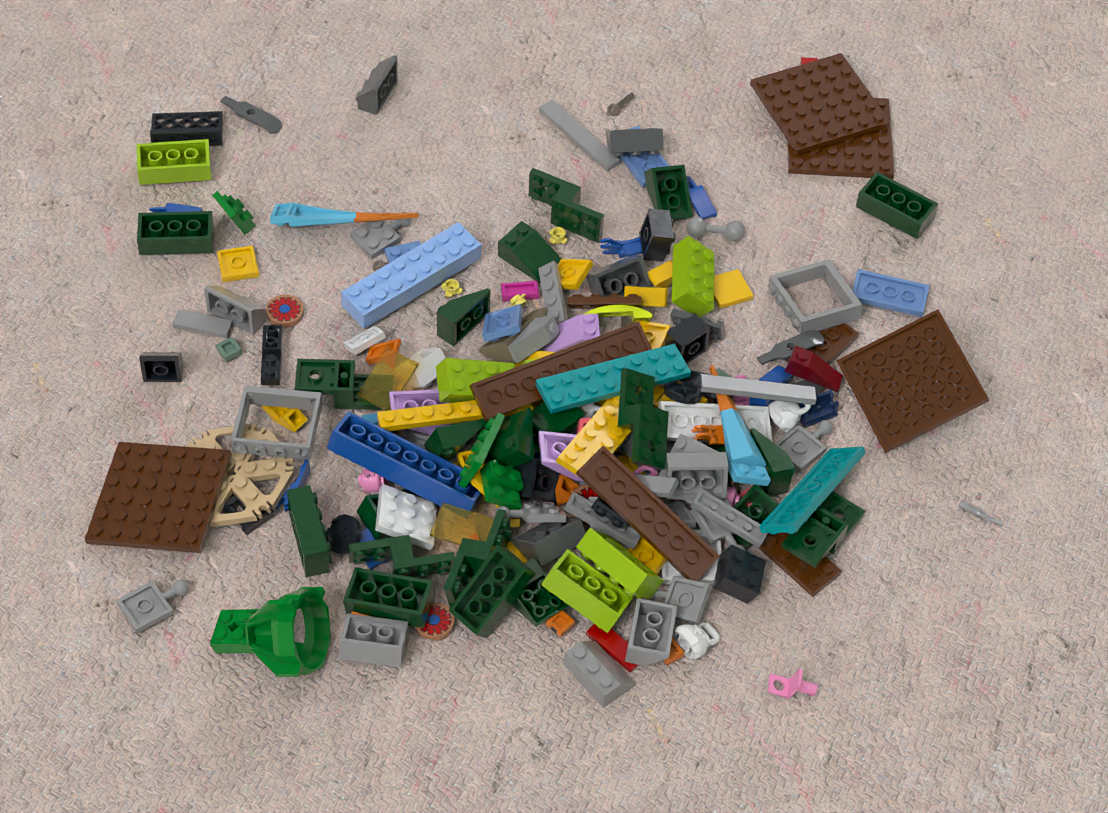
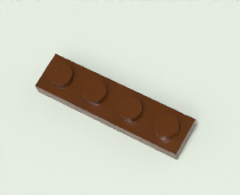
[567,294,643,309]

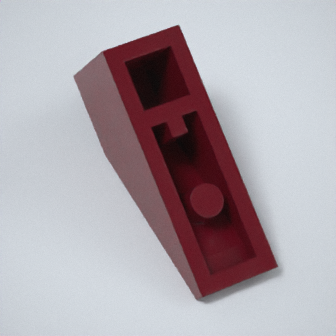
[784,345,843,392]

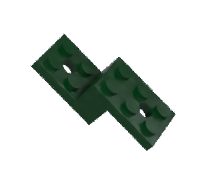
[528,168,604,243]
[294,358,394,410]
[618,368,669,470]
[781,491,866,568]
[444,509,513,607]
[348,535,455,579]

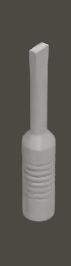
[958,500,1004,527]

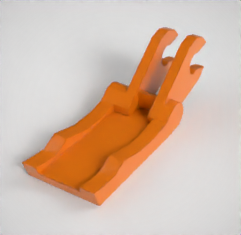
[691,425,725,446]

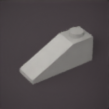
[508,316,560,363]

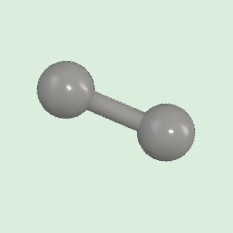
[686,217,745,241]

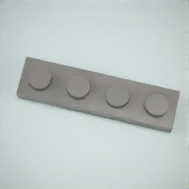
[538,261,568,324]
[691,488,768,548]
[564,492,641,549]

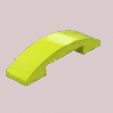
[582,305,652,323]

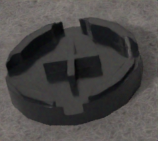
[664,380,703,404]
[326,514,362,555]

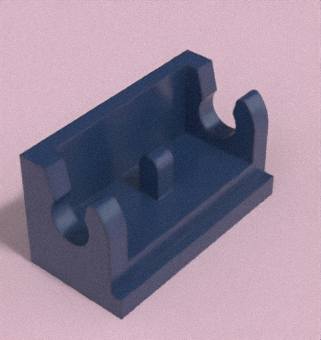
[798,390,839,428]

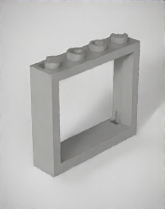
[767,259,862,334]
[231,385,323,460]

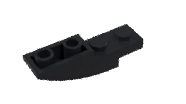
[260,325,282,385]

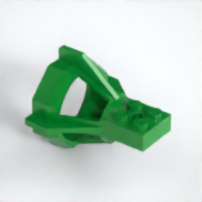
[210,587,331,677]

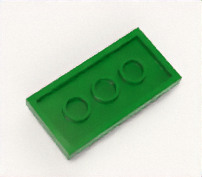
[458,412,505,488]

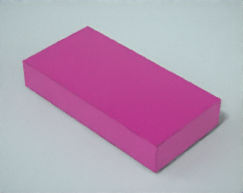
[500,281,539,302]

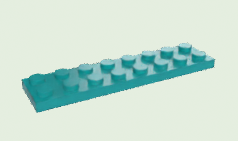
[535,344,691,414]
[759,446,866,534]

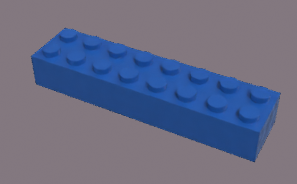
[327,411,483,519]

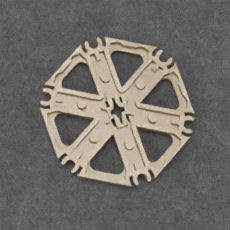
[186,424,295,527]

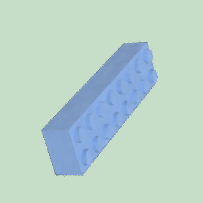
[341,222,482,329]

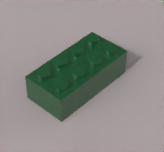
[856,172,939,239]
[137,211,214,255]
[287,485,332,577]
[448,545,535,638]
[343,567,436,628]

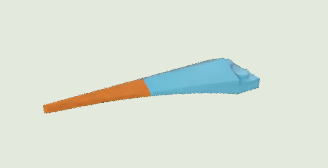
[270,203,419,228]
[709,364,771,486]

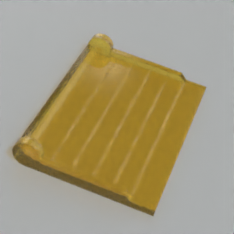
[357,347,419,411]
[430,503,494,546]

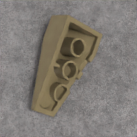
[479,307,548,364]

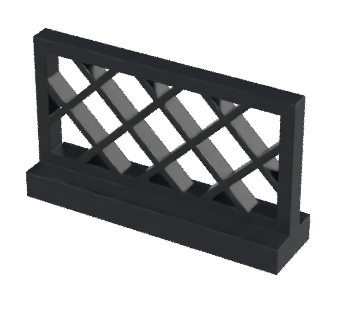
[150,111,223,146]

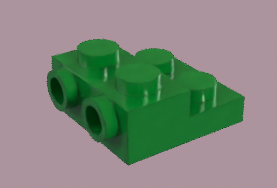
[212,191,256,235]
[480,460,523,510]

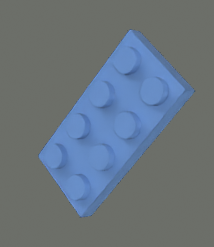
[619,125,669,188]
[853,269,930,317]

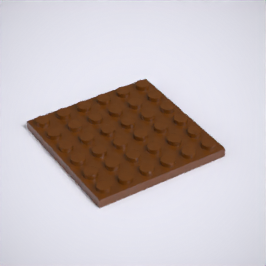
[750,53,890,155]
[787,98,894,179]
[836,309,989,453]
[84,442,232,553]

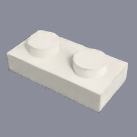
[344,326,386,355]

